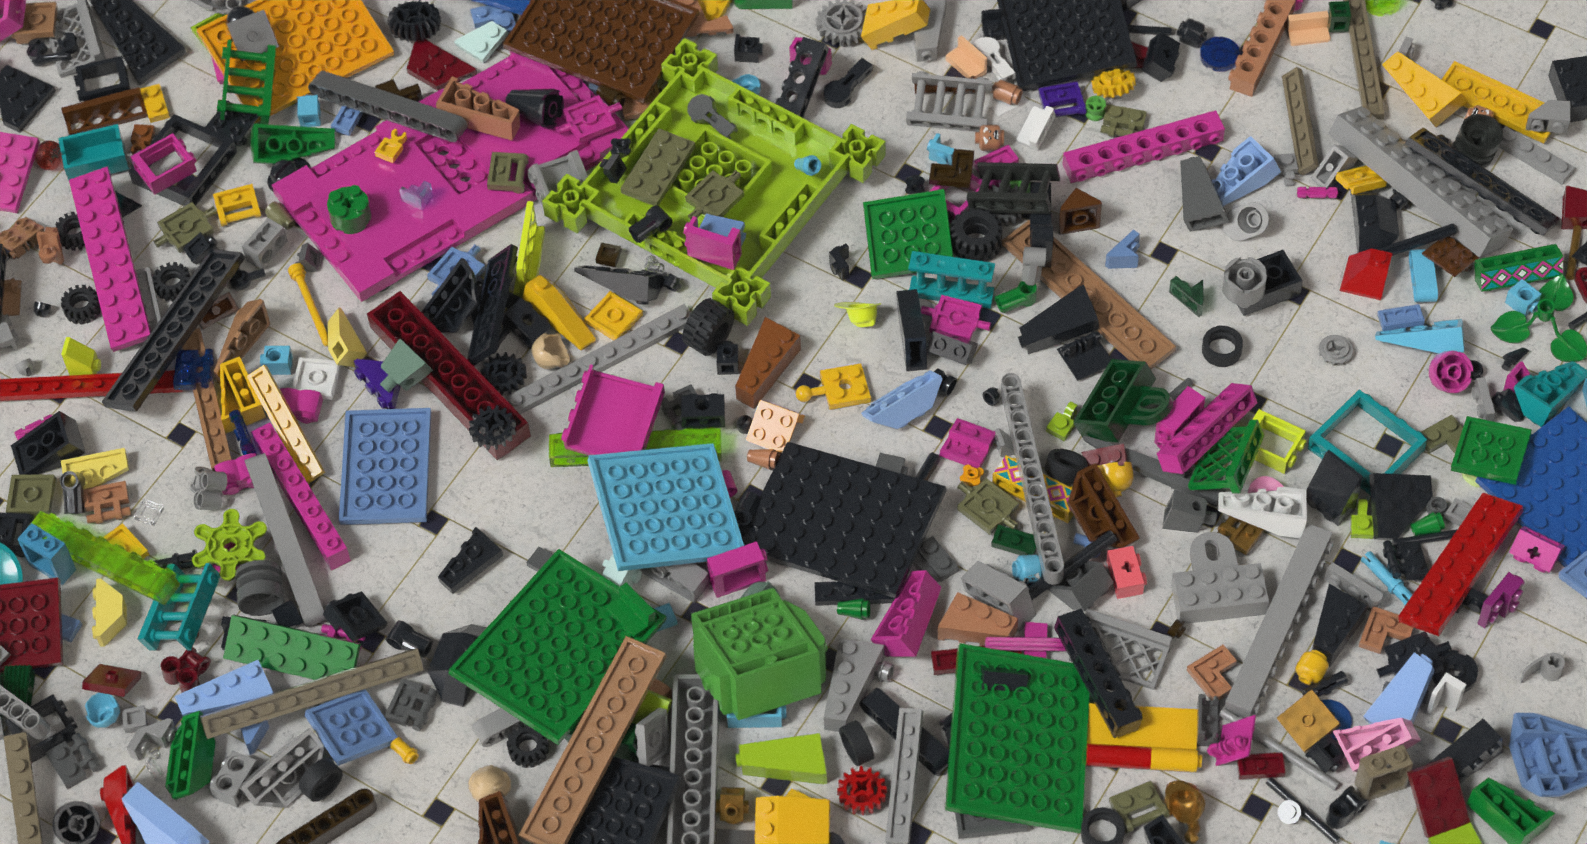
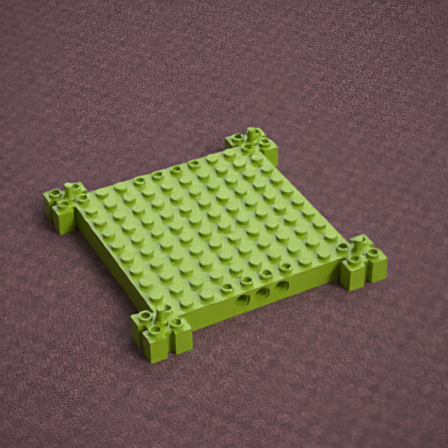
[542,38,886,326]

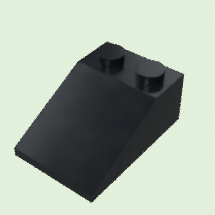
[11,411,86,475]
[1306,450,1363,526]

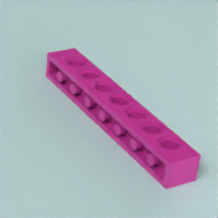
[1062,110,1225,183]
[251,422,351,571]

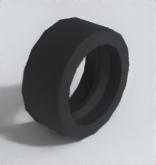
[1202,325,1243,367]
[1044,449,1088,484]
[839,720,874,766]
[299,758,343,802]
[1080,807,1125,844]

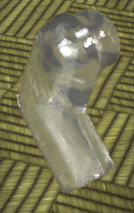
[644,255,665,274]

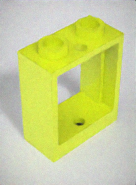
[1252,409,1307,474]

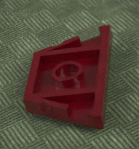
[407,39,477,91]

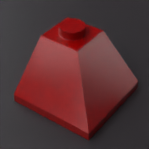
[1340,249,1392,301]

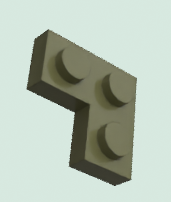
[1421,415,1463,454]

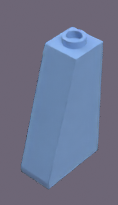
[1363,652,1435,724]

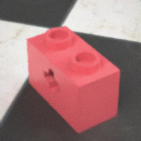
[1106,546,1147,599]

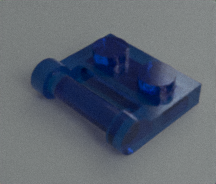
[229,410,257,455]

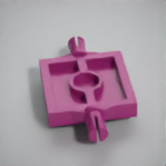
[556,95,622,143]
[921,295,991,341]

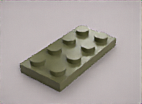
[620,129,695,206]

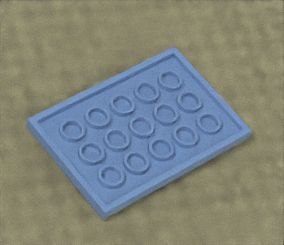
[339,408,432,525]

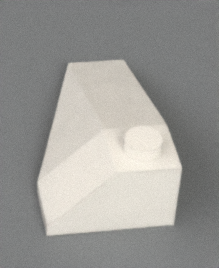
[1218,487,1307,538]

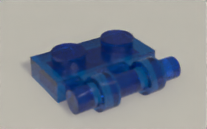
[173,349,215,390]

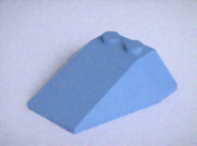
[1509,713,1587,797]

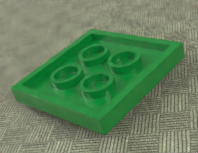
[1451,416,1532,485]

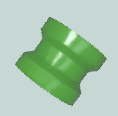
[1085,96,1106,121]

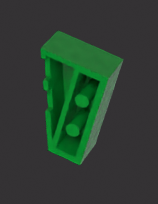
[1466,777,1555,844]

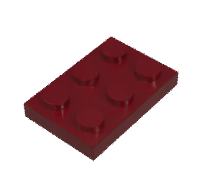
[1407,757,1470,839]

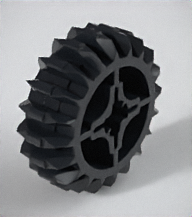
[387,0,441,42]

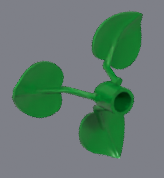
[1490,275,1587,362]

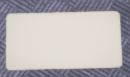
[988,94,1028,116]

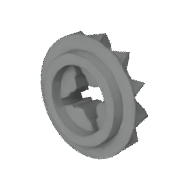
[1319,335,1353,365]

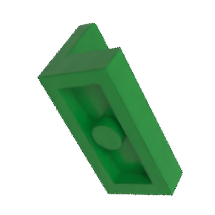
[606,582,655,637]

